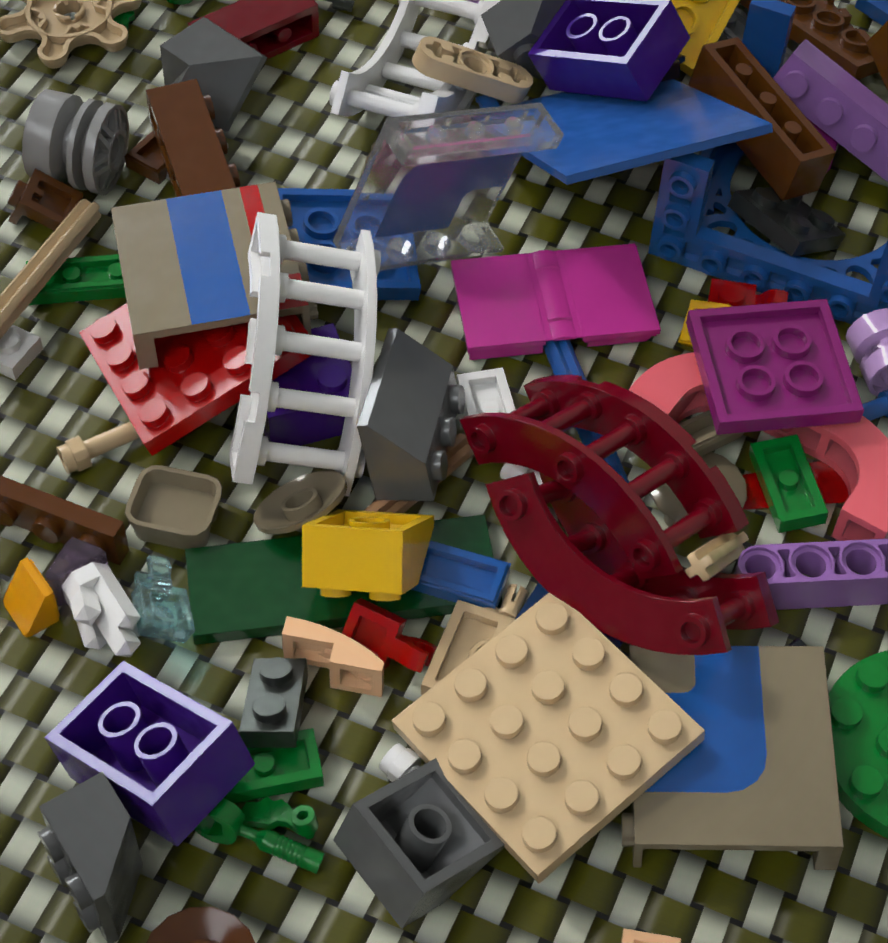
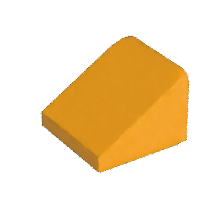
[3,557,60,637]

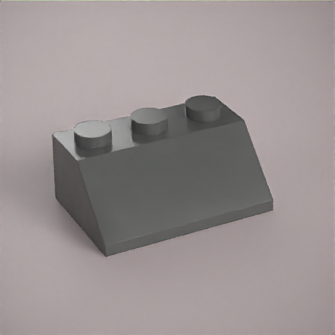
[357,328,465,501]

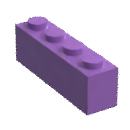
[773,39,888,182]

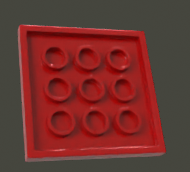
[79,303,312,456]

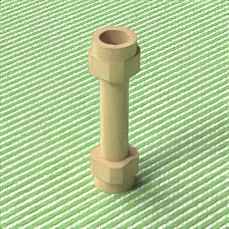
[56,421,140,474]

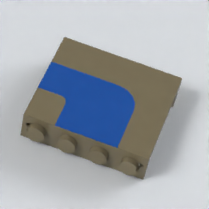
[621,645,844,870]

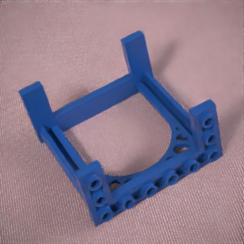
[648,0,888,324]

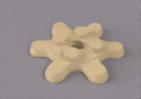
[0,0,142,69]

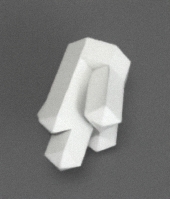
[61,562,147,657]

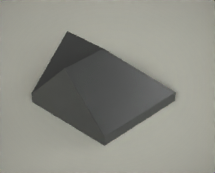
[160,17,267,132]

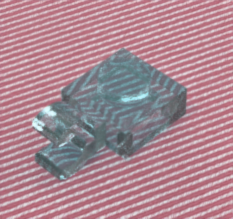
[131,555,195,643]

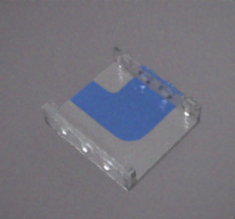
[333,102,564,271]

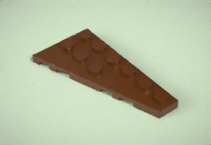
[739,0,879,80]

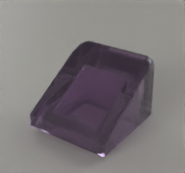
[45,537,109,607]

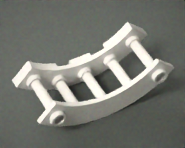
[329,0,501,140]
[229,212,381,496]

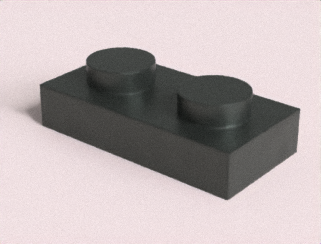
[239,657,308,748]

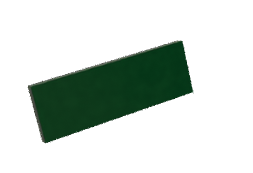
[185,515,502,645]

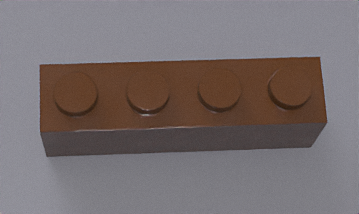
[688,37,836,201]
[146,79,241,197]

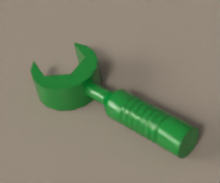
[194,798,325,874]

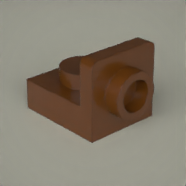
[7,168,83,231]

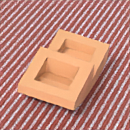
[282,616,384,697]

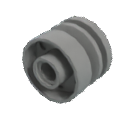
[22,89,129,195]

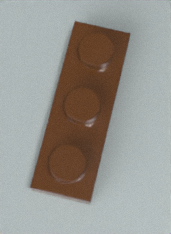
[0,475,129,565]

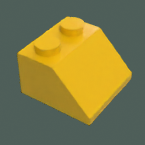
[302,509,434,601]

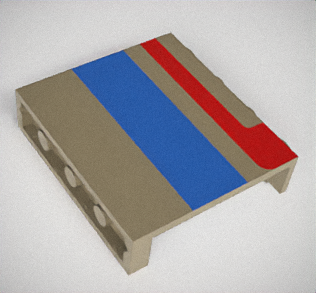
[111,181,318,370]

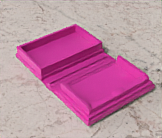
[451,243,661,360]

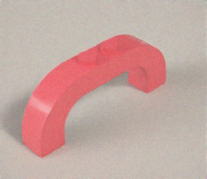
[629,352,888,541]

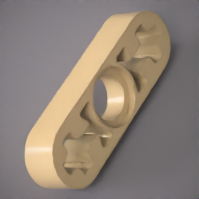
[412,36,533,104]

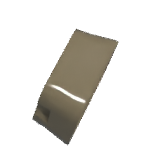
[125,465,222,550]

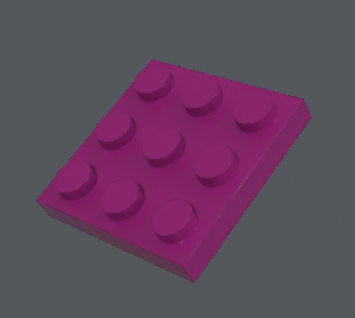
[686,299,864,435]

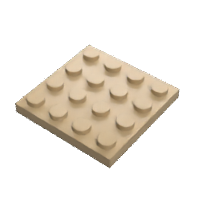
[391,593,705,884]

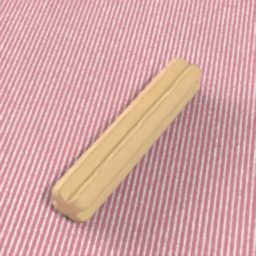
[685,531,749,582]

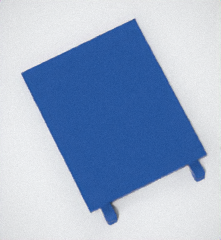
[469,79,773,185]

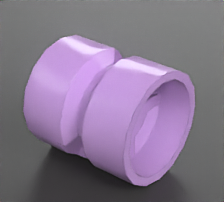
[846,308,888,396]

